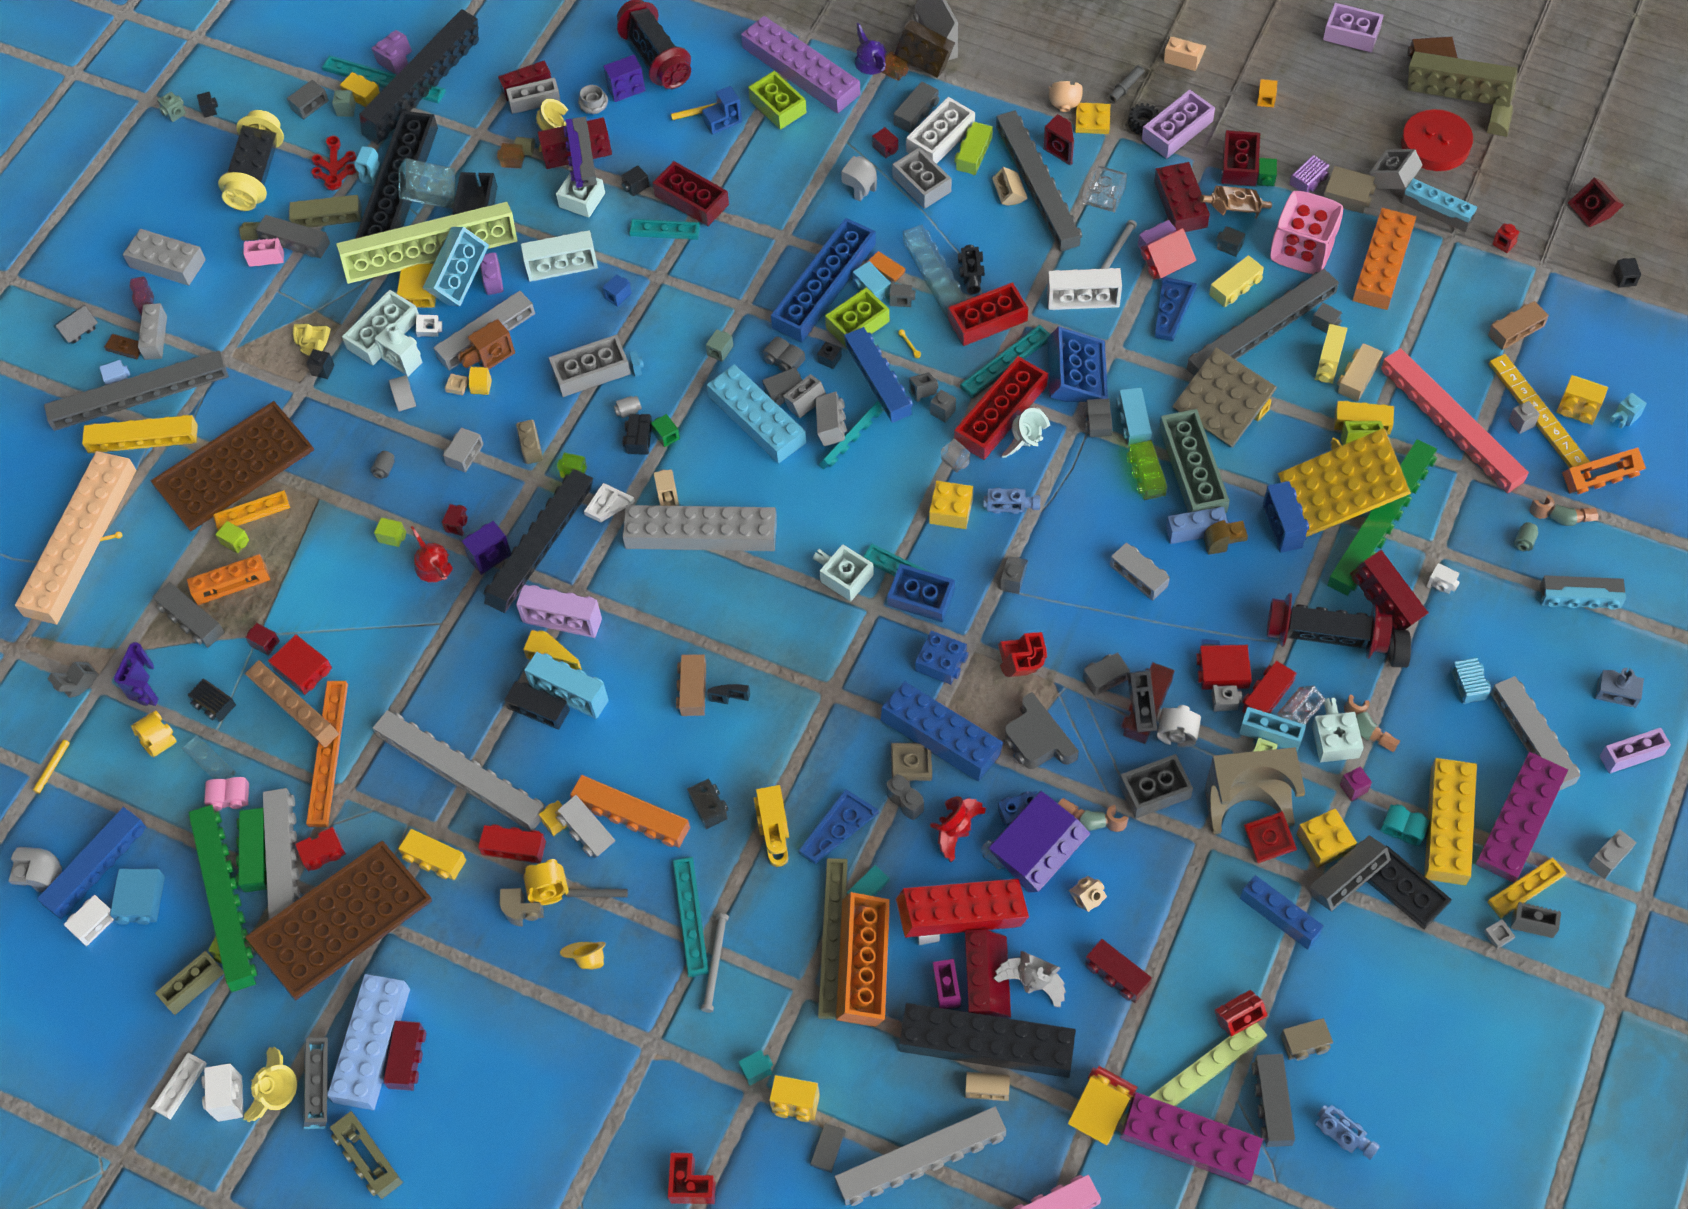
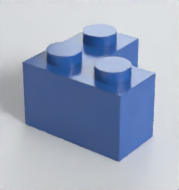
[702,86,742,135]

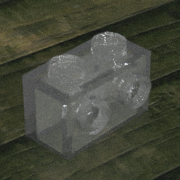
[1277,686,1326,725]

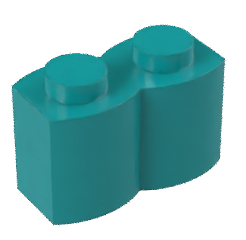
[1380,804,1430,846]

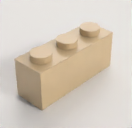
[1337,343,1383,402]

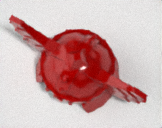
[411,526,453,582]
[930,796,986,862]

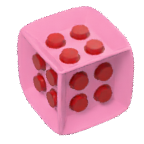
[1270,191,1343,274]

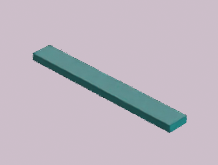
[322,55,446,104]

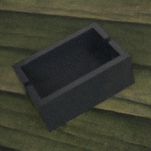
[452,172,498,215]

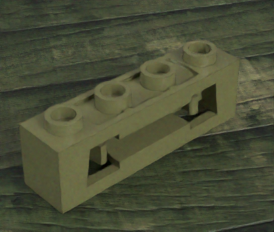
[330,1111,403,1199]

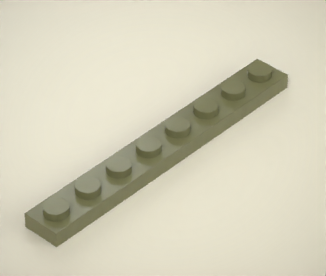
[818,858,848,1019]

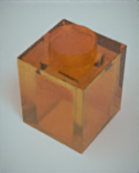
[497,143,525,169]

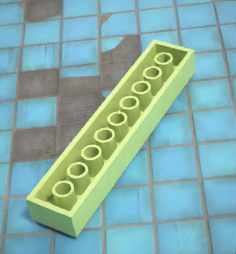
[336,202,518,284]

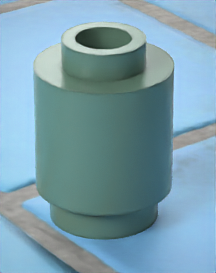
[1514,522,1538,551]

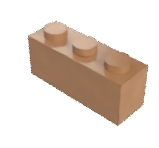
[1488,301,1549,350]
[676,654,706,716]

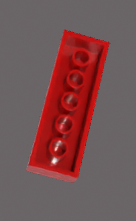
[954,356,1048,460]
[896,879,1029,937]

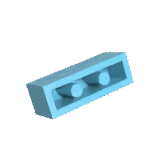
[1116,388,1152,446]
[1239,707,1306,753]

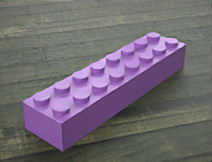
[741,16,861,114]

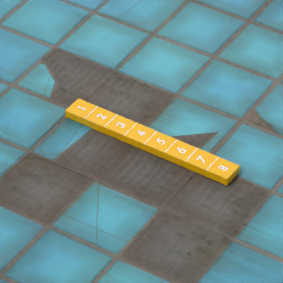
[1489,354,1590,468]

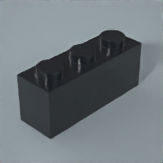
[504,681,570,730]

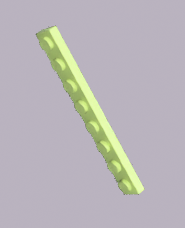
[1120,1023,1267,1126]

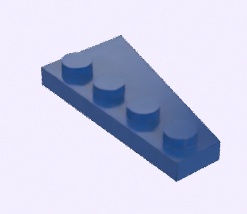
[1155,277,1197,342]

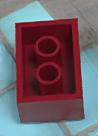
[1221,130,1260,186]

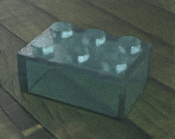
[399,158,455,208]

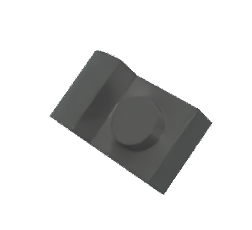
[48,662,99,698]

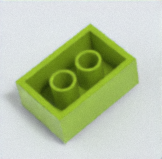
[748,70,807,130]
[825,287,890,348]

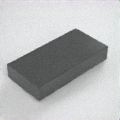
[811,1123,846,1173]

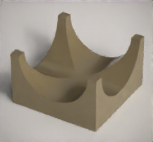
[1204,747,1305,834]

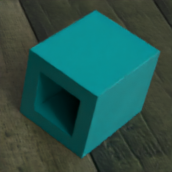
[738,1050,773,1086]

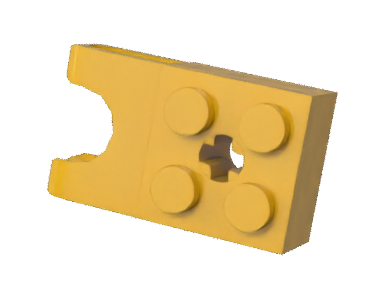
[753,785,789,867]

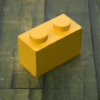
[340,72,380,108]

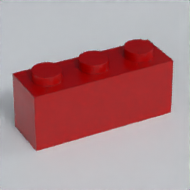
[1242,660,1297,714]
[478,824,546,864]

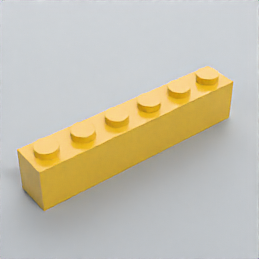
[82,415,198,453]

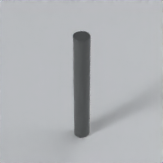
[566,889,628,897]

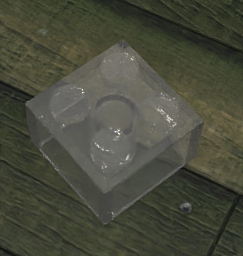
[1082,164,1127,212]

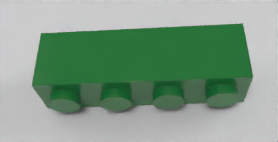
[236,808,267,893]

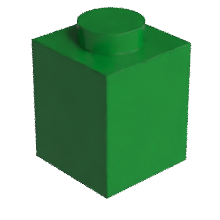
[1257,158,1277,186]
[651,414,680,448]

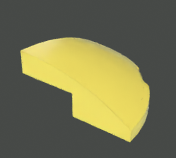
[293,324,331,356]

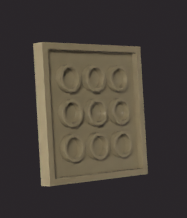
[1172,347,1277,448]

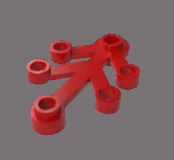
[311,136,357,190]

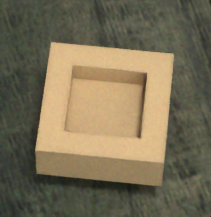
[445,374,469,395]

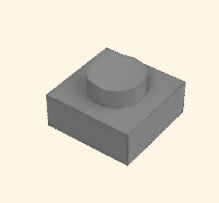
[1484,919,1515,949]

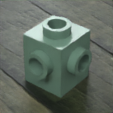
[158,92,186,122]

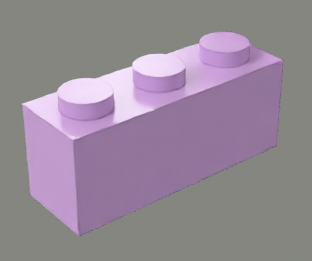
[1600,728,1671,774]

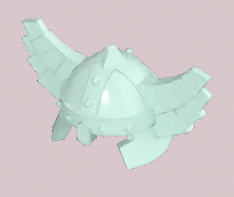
[1002,407,1050,458]

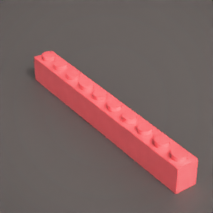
[1381,348,1529,494]

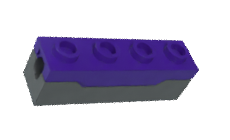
[563,117,597,188]

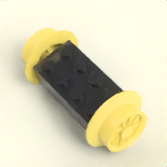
[218,110,284,211]

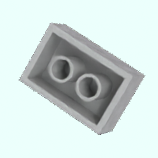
[892,147,952,209]

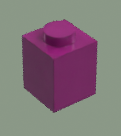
[1340,766,1372,801]

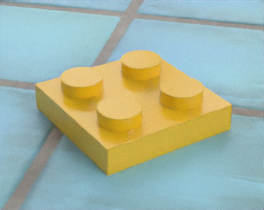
[1075,103,1111,134]

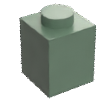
[332,90,356,117]
[706,329,733,362]

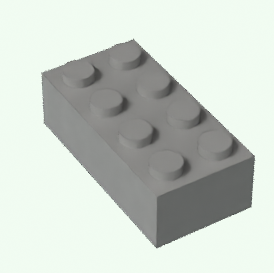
[123,229,206,286]
[549,335,631,397]

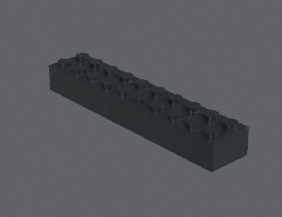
[359,9,479,145]
[355,111,438,239]

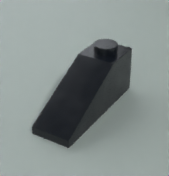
[1127,670,1157,733]

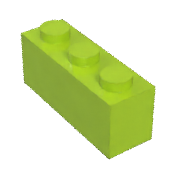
[954,121,993,175]

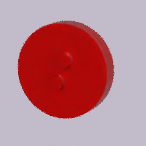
[1401,109,1473,171]

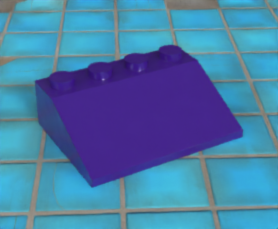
[988,791,1091,892]

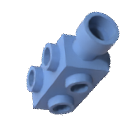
[984,488,1040,514]
[1316,1105,1381,1160]

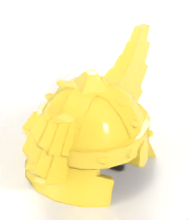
[536,99,568,152]
[243,1047,297,1122]

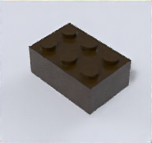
[894,19,955,78]

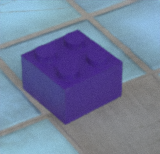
[603,55,645,102]
[462,521,511,575]

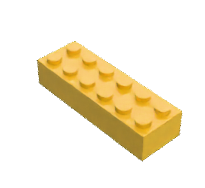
[1424,758,1477,886]

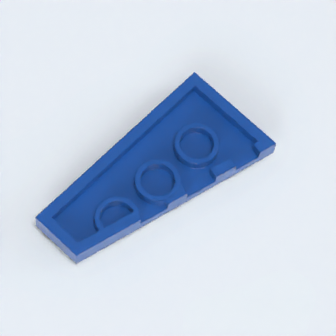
[799,789,879,864]

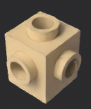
[1069,876,1107,912]

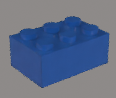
[1263,481,1309,553]
[887,564,955,622]

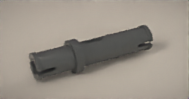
[1107,65,1144,104]

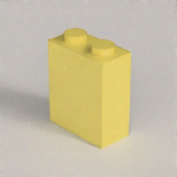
[1315,324,1348,384]

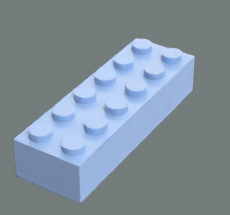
[327,974,410,1110]

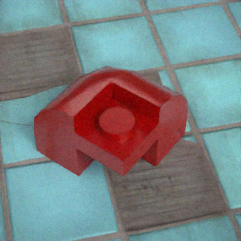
[998,632,1047,677]

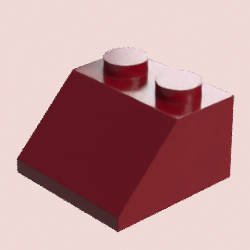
[1043,114,1074,166]
[1568,177,1624,227]

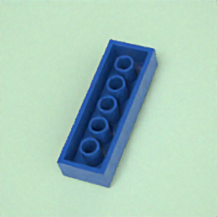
[880,681,1003,782]

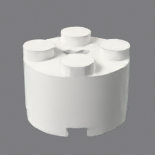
[1157,705,1201,747]

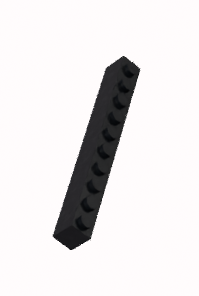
[483,469,593,613]

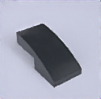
[707,684,750,704]

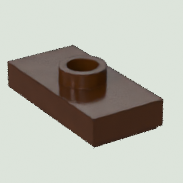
[104,334,141,360]

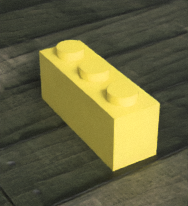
[1209,255,1264,308]

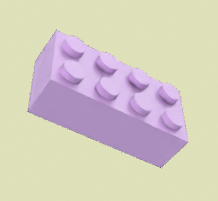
[1142,90,1215,159]
[516,585,602,638]

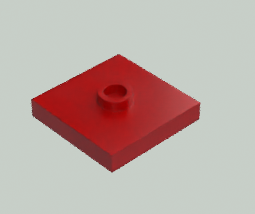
[1244,811,1297,864]

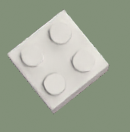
[202,1064,244,1122]

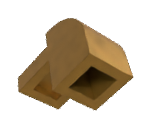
[1203,520,1248,555]

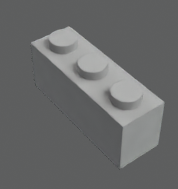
[506,78,561,114]
[138,303,167,360]
[816,392,847,446]
[1110,542,1170,601]
[555,795,616,858]

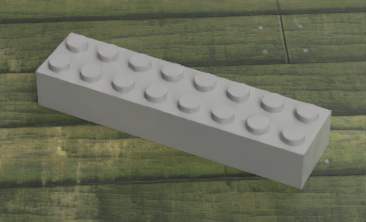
[623,505,777,551]

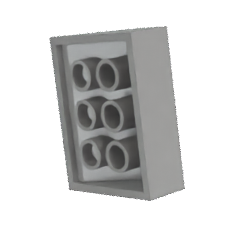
[913,0,958,60]

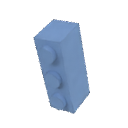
[1166,507,1228,544]

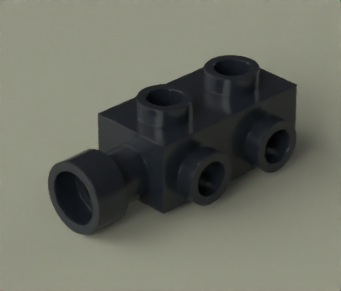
[958,245,985,294]

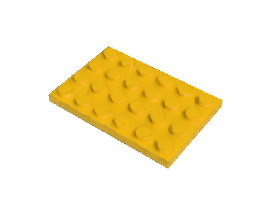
[1278,428,1411,537]

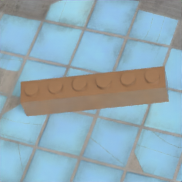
[245,660,339,748]

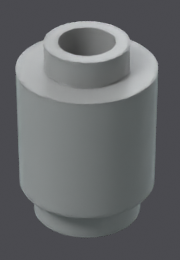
[613,396,642,418]

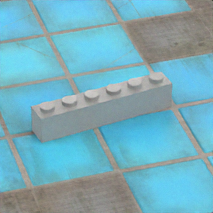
[433,291,535,371]
[1490,676,1581,791]

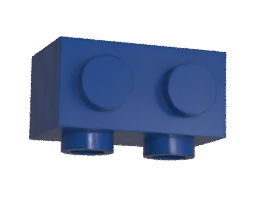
[998,791,1038,829]

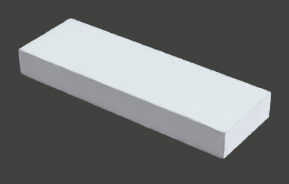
[151,1053,207,1120]

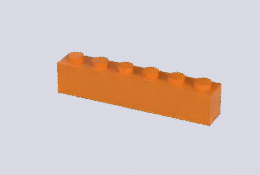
[570,775,690,848]

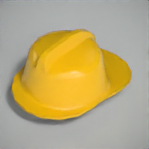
[560,942,606,969]

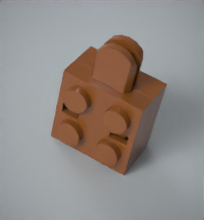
[458,319,515,369]

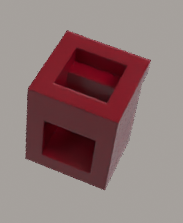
[442,504,468,536]

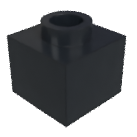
[197,91,218,118]
[817,341,842,369]

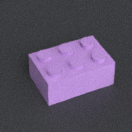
[1323,3,1384,53]

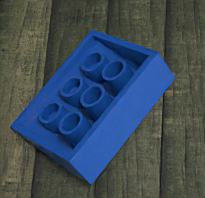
[1047,326,1108,402]

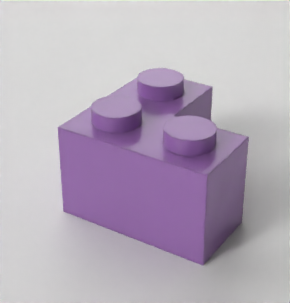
[371,30,412,75]

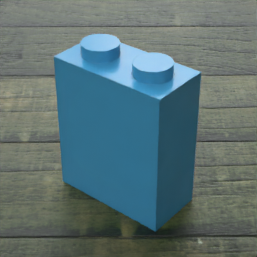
[110,869,165,925]

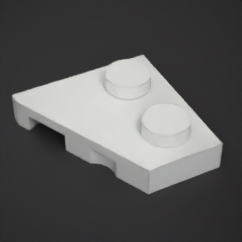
[584,483,635,522]

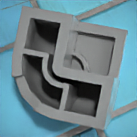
[841,156,877,201]
[9,847,62,892]

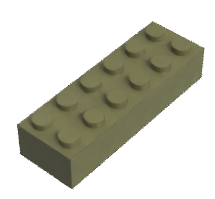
[1408,52,1518,107]

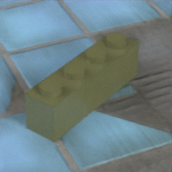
[289,195,362,227]

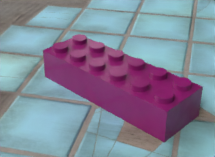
[1475,752,1569,883]
[1120,1092,1263,1185]

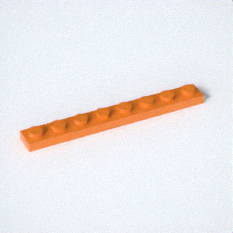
[306,681,348,827]

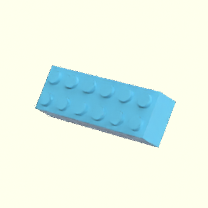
[707,364,806,464]

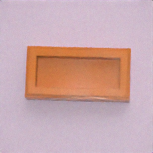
[867,251,905,282]

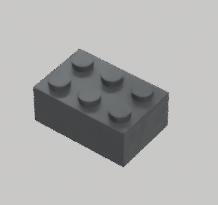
[1119,754,1193,819]

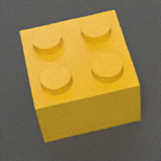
[1556,375,1608,425]
[929,480,973,529]
[1296,808,1357,868]
[770,1075,820,1122]

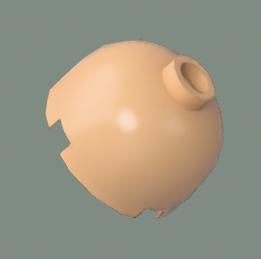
[1049,81,1083,112]

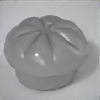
[578,85,608,114]

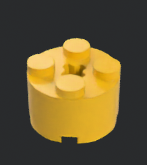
[131,710,177,758]
[523,859,569,905]

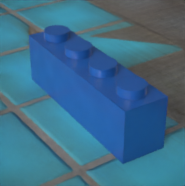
[1240,875,1324,950]

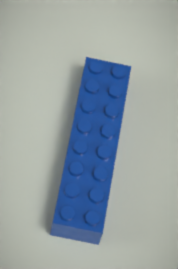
[771,218,876,342]

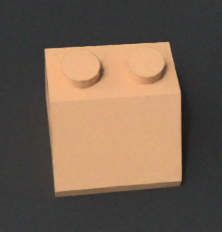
[1164,37,1206,71]

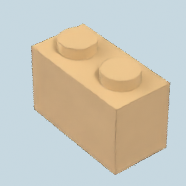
[654,469,679,506]

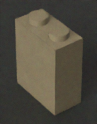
[1324,166,1376,214]

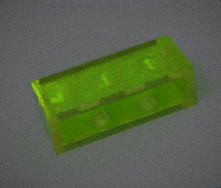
[1127,440,1167,500]

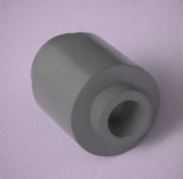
[371,451,395,479]

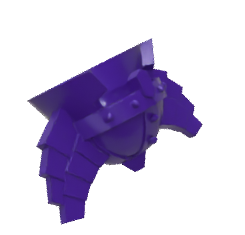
[855,23,888,75]

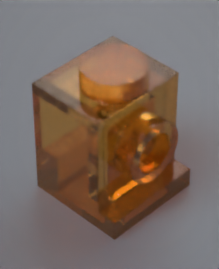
[882,51,909,81]

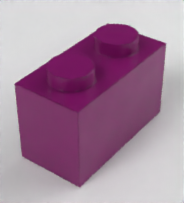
[933,959,961,1009]

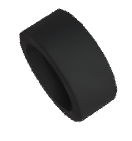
[1389,630,1411,668]

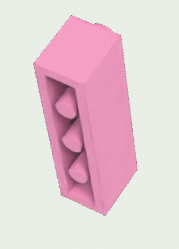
[1013,1175,1101,1209]

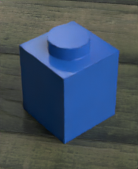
[602,274,632,307]

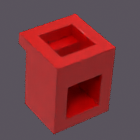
[1492,223,1520,253]

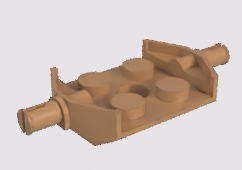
[1200,185,1272,218]

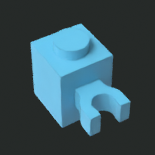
[1610,393,1647,429]

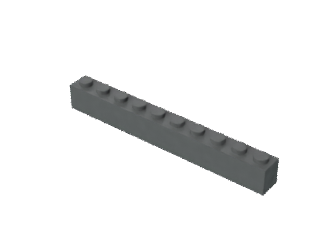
[996,110,1082,252]
[1187,269,1339,377]
[44,350,229,431]

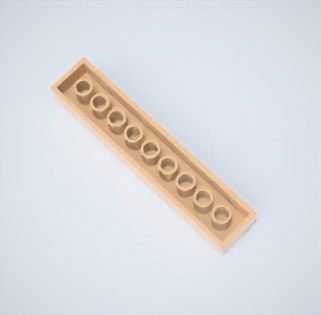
[15,451,137,625]

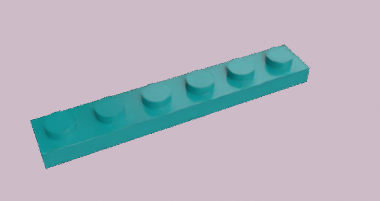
[818,401,884,469]

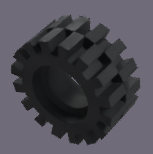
[1128,103,1160,135]

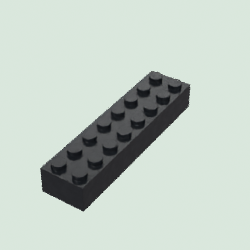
[899,1003,1076,1078]

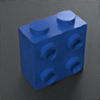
[915,631,969,685]

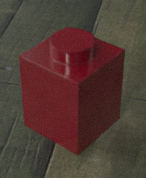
[872,127,899,158]
[245,623,280,656]

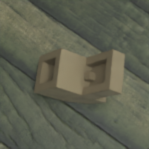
[500,888,544,926]

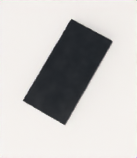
[1367,845,1452,930]

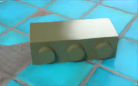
[155,950,224,1015]

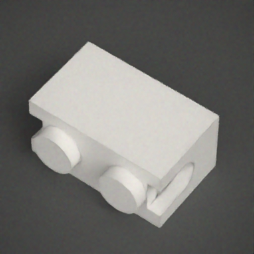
[64,895,114,947]

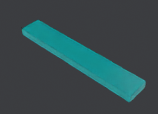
[960,325,1050,399]
[673,857,709,977]

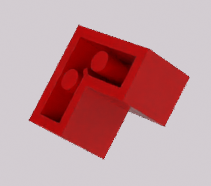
[668,1153,716,1204]

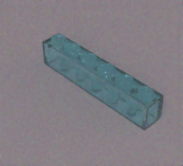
[903,225,968,319]

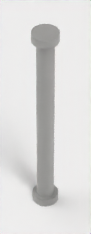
[1100,220,1137,269]
[701,913,729,1013]

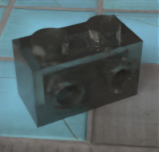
[687,778,729,829]

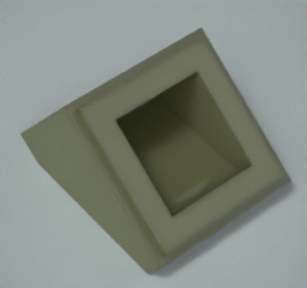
[239,222,260,240]

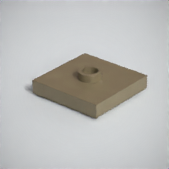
[891,743,932,781]

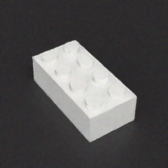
[906,97,975,164]
[1047,268,1122,310]

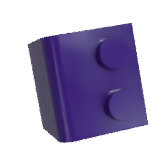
[114,642,159,706]

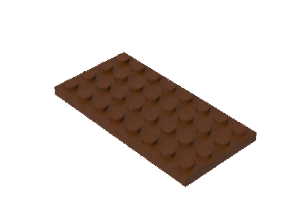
[151,401,314,532]
[245,840,432,1001]

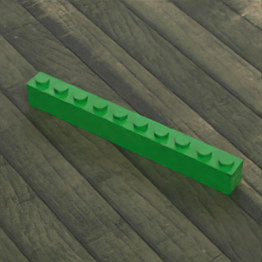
[1327,439,1438,596]
[188,805,258,992]

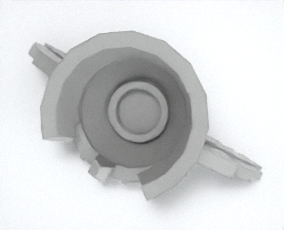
[994,951,1066,1007]

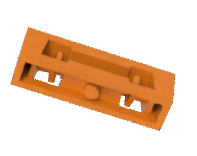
[1562,447,1646,494]
[187,554,270,605]

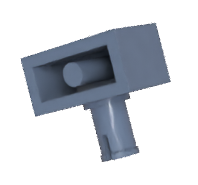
[1595,668,1644,708]

